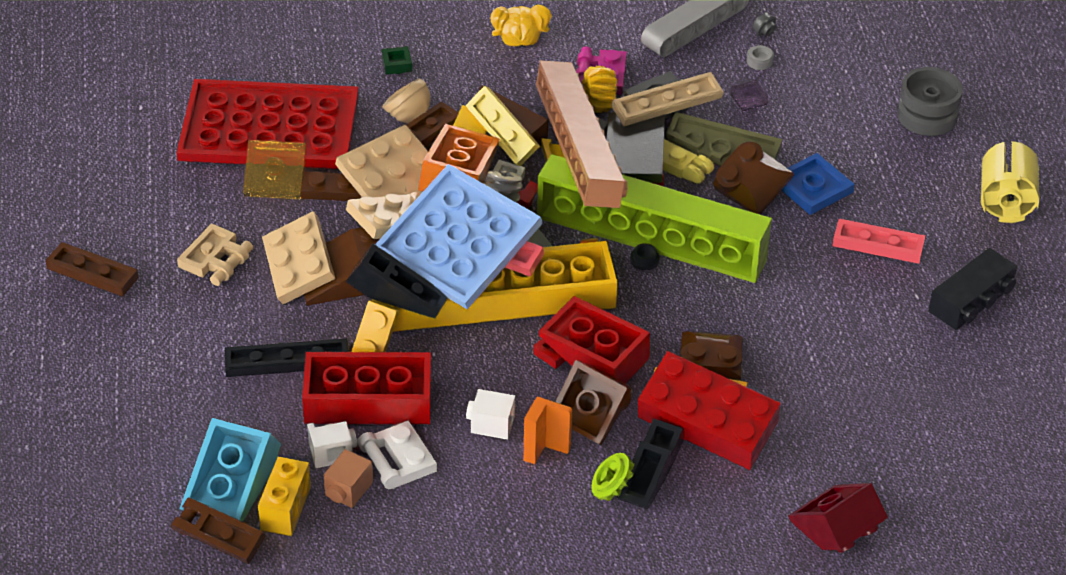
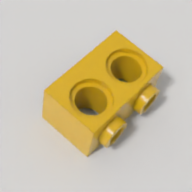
[258,457,311,536]

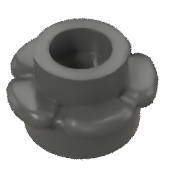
[752,12,777,37]

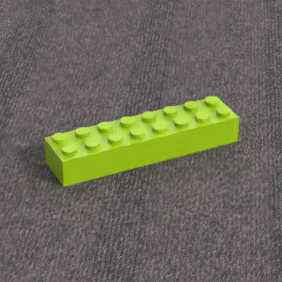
[537,154,772,283]

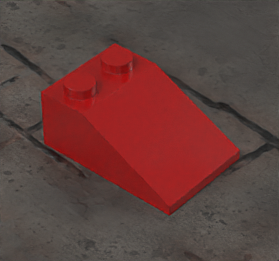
[538,296,650,384]

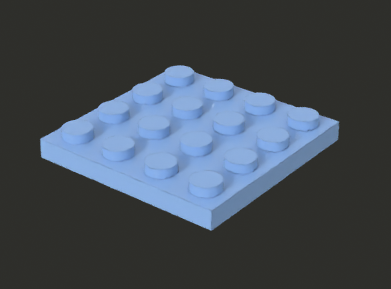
[375,164,543,309]

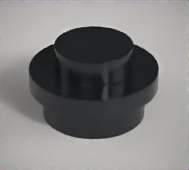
[630,243,660,270]

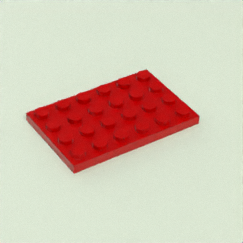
[176,79,359,169]

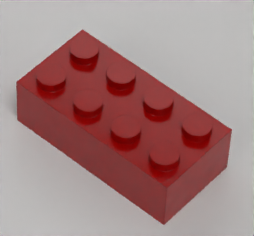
[638,351,781,470]
[302,352,432,424]

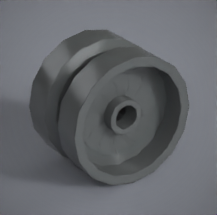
[897,67,963,136]

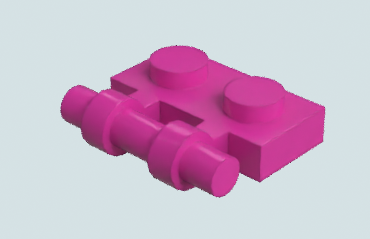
[576,46,627,95]

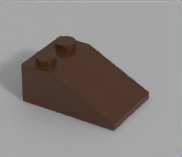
[303,227,380,306]

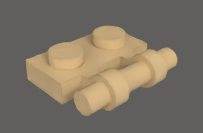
[177,223,253,286]

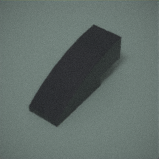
[617,418,684,510]

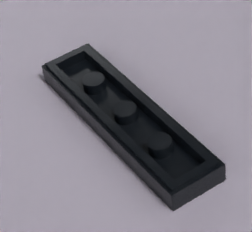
[225,338,348,377]

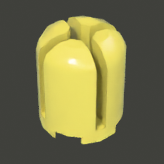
[981,141,1040,223]

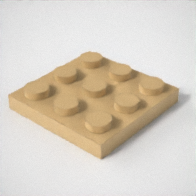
[335,125,428,197]

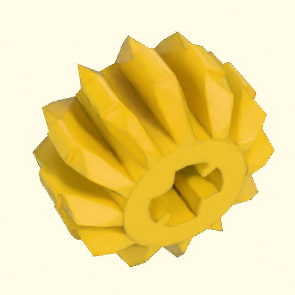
[582,66,617,113]

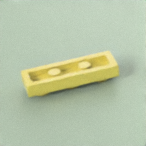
[466,86,540,166]

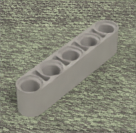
[641,0,749,57]

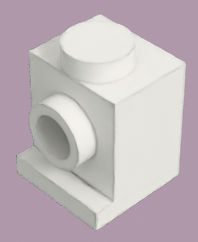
[307,421,357,468]

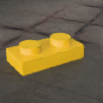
[351,300,400,352]

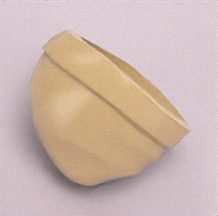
[382,78,431,124]

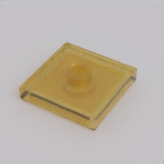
[243,140,306,199]

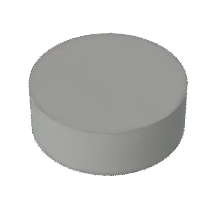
[746,45,774,70]

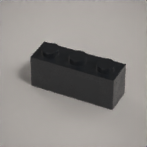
[928,248,1017,330]

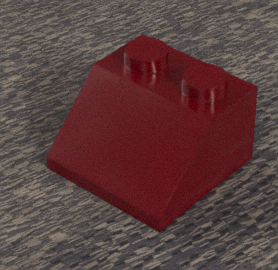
[788,483,888,552]

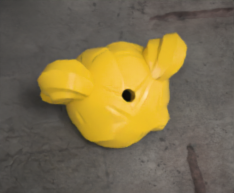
[490,5,552,46]

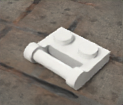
[357,421,437,489]

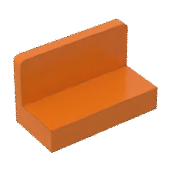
[523,396,572,464]

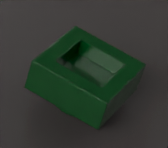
[381,46,412,75]

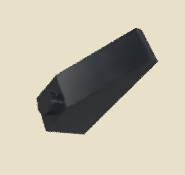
[346,243,447,319]

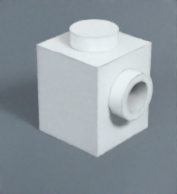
[466,389,515,440]

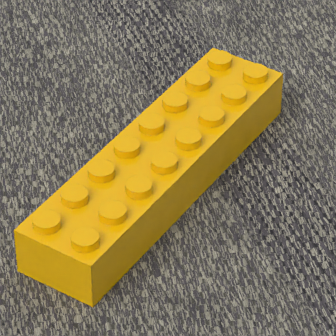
[372,241,617,332]

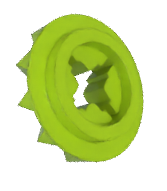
[591,453,634,501]

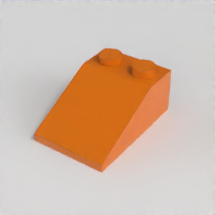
[418,124,500,192]

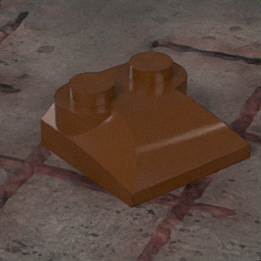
[713,142,794,215]
[680,331,743,381]
[555,360,632,445]

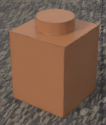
[324,449,373,508]

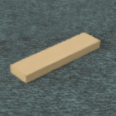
[611,72,724,126]

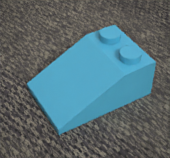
[180,418,281,522]

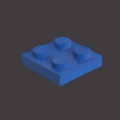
[781,153,855,215]

